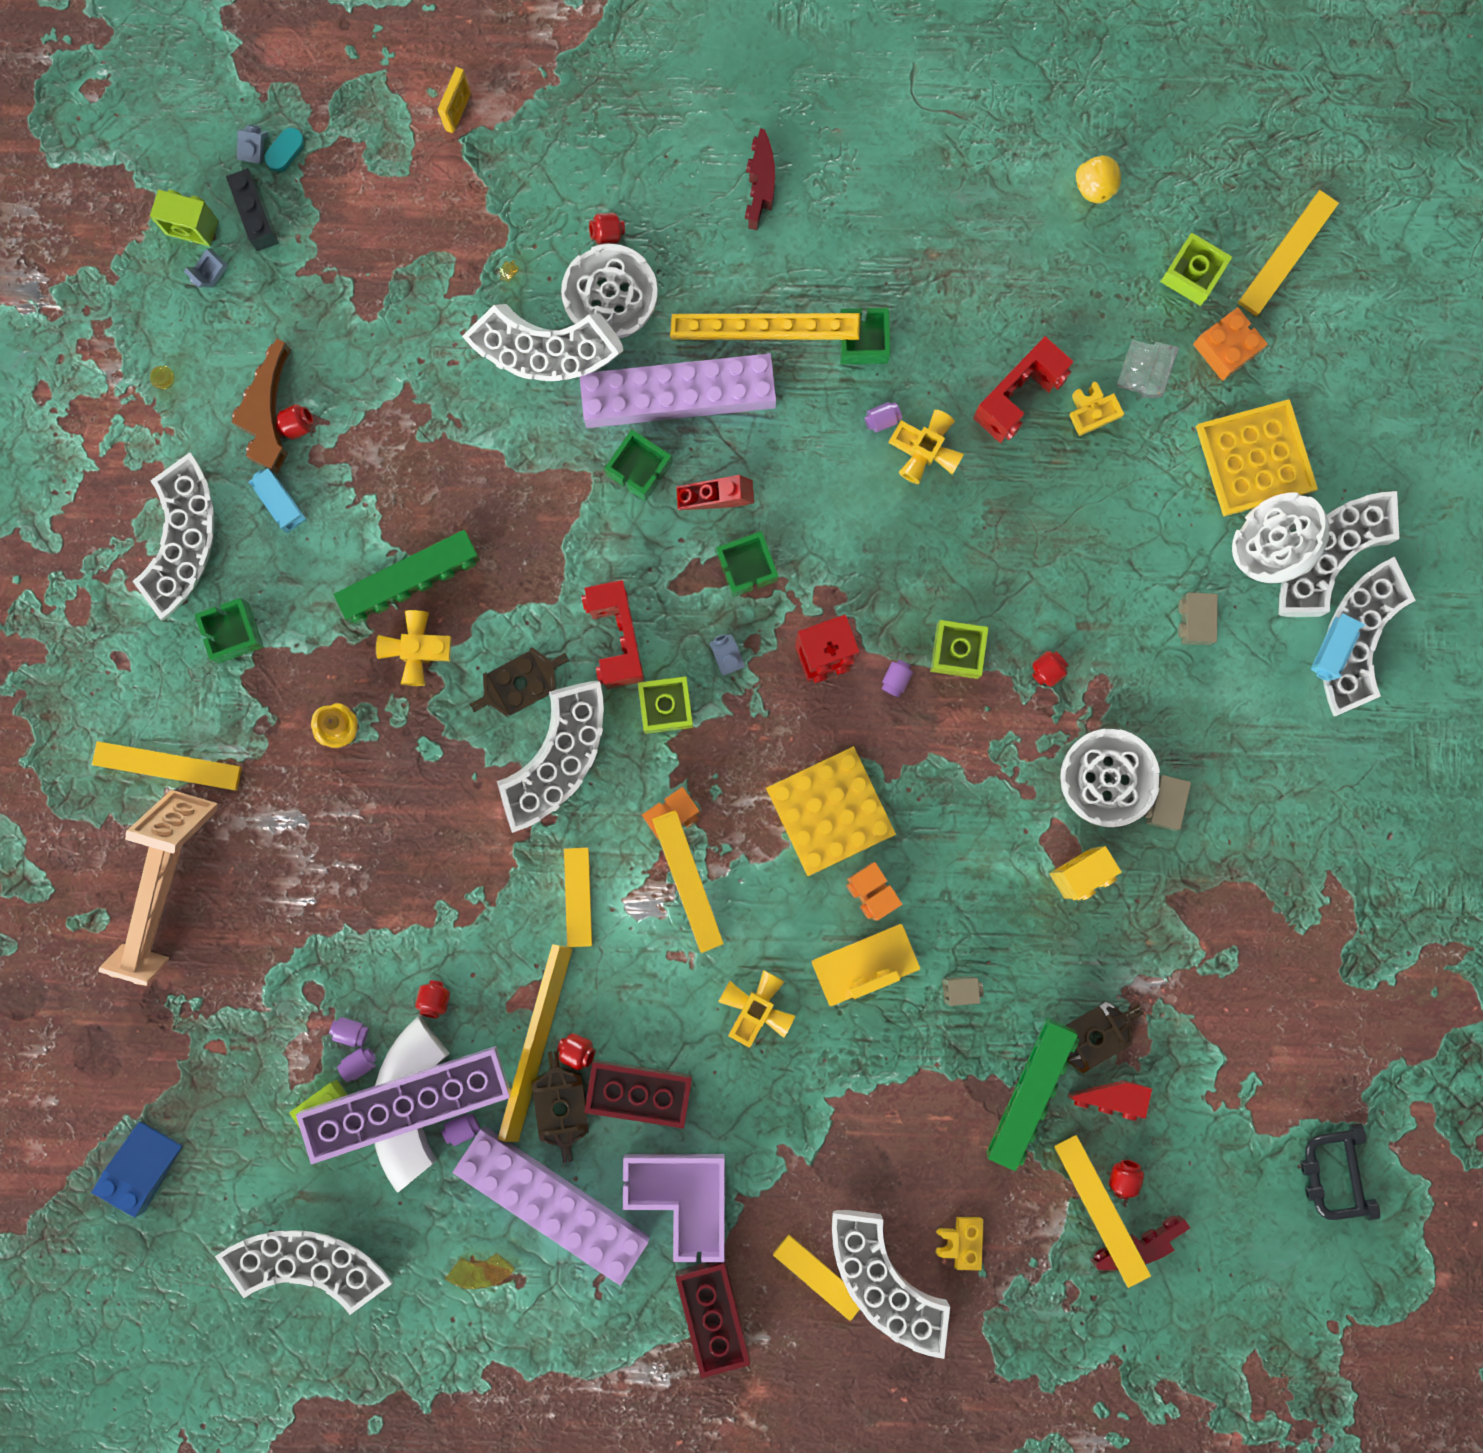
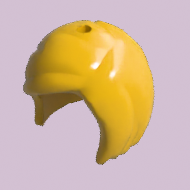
[1075,155,1121,204]
[311,703,358,748]

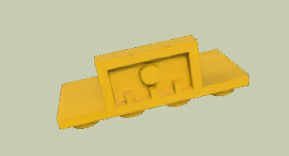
[812,924,920,1006]

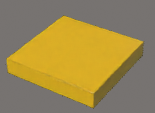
[437,67,471,133]

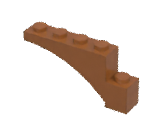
[231,338,291,474]

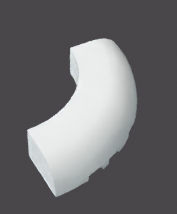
[462,304,623,381]
[133,453,215,621]
[1278,491,1399,617]
[1323,557,1416,716]
[497,681,604,833]
[375,1015,450,1193]
[832,1210,950,1359]
[215,1230,393,1315]

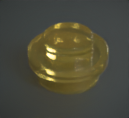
[498,260,519,283]
[150,366,175,390]

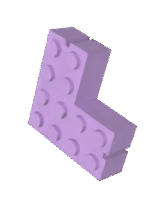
[623,1154,725,1262]

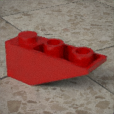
[676,475,754,511]
[1068,1080,1152,1121]

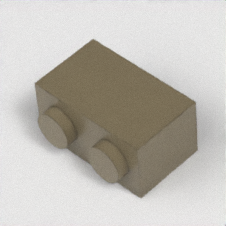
[1178,593,1218,645]
[1144,775,1191,831]
[942,976,984,1006]

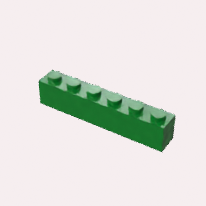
[333,530,481,624]
[986,1018,1079,1171]

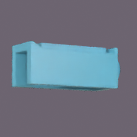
[248,469,307,533]
[1310,614,1365,681]

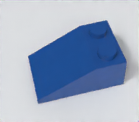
[91,1121,183,1218]

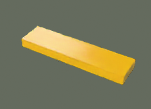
[564,848,593,947]
[773,1234,860,1321]

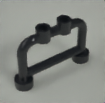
[1300,1123,1381,1221]

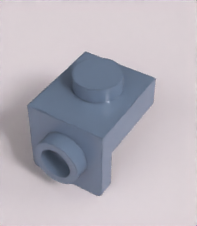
[237,125,268,164]
[184,249,228,288]
[709,634,745,676]

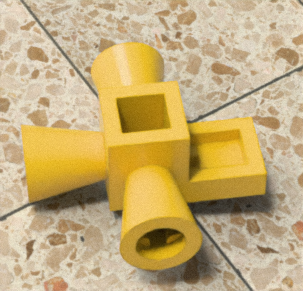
[889,410,964,484]
[376,610,452,686]
[718,970,795,1048]

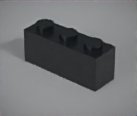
[226,168,279,251]

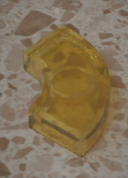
[445,1252,516,1290]

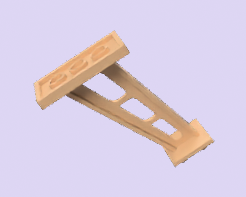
[99,790,218,986]

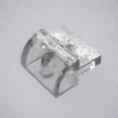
[1117,340,1179,398]

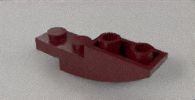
[745,128,775,230]
[1090,1215,1190,1270]

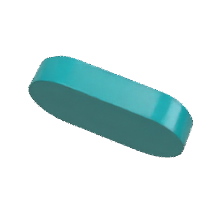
[265,128,305,172]

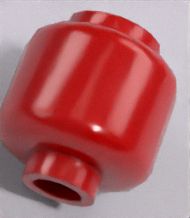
[589,213,625,245]
[276,404,314,440]
[1032,651,1069,687]
[415,980,450,1019]
[557,1033,596,1070]
[1108,1159,1145,1200]

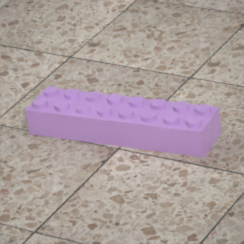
[580,353,776,428]
[296,1046,511,1164]
[452,1126,650,1286]

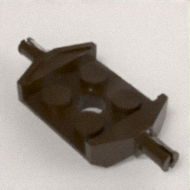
[470,647,570,718]
[1065,1001,1144,1073]
[532,1051,589,1163]

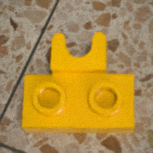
[1069,382,1124,436]
[936,1217,983,1270]

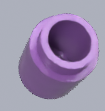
[864,402,902,433]
[882,659,914,697]
[329,1017,369,1047]
[337,1047,377,1083]
[442,1112,481,1146]

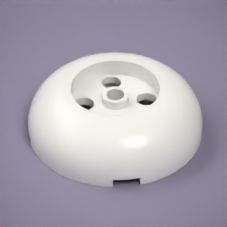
[561,244,658,339]
[1232,493,1329,583]
[1060,729,1160,827]

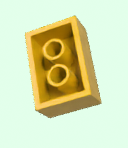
[1049,846,1122,900]

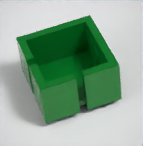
[840,308,890,364]
[604,429,673,502]
[716,531,779,598]
[194,598,264,664]

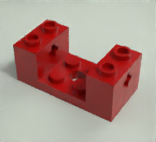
[973,336,1074,444]
[581,580,645,690]
[795,614,860,683]

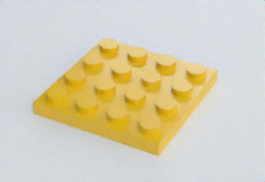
[1196,399,1318,517]
[766,746,896,876]

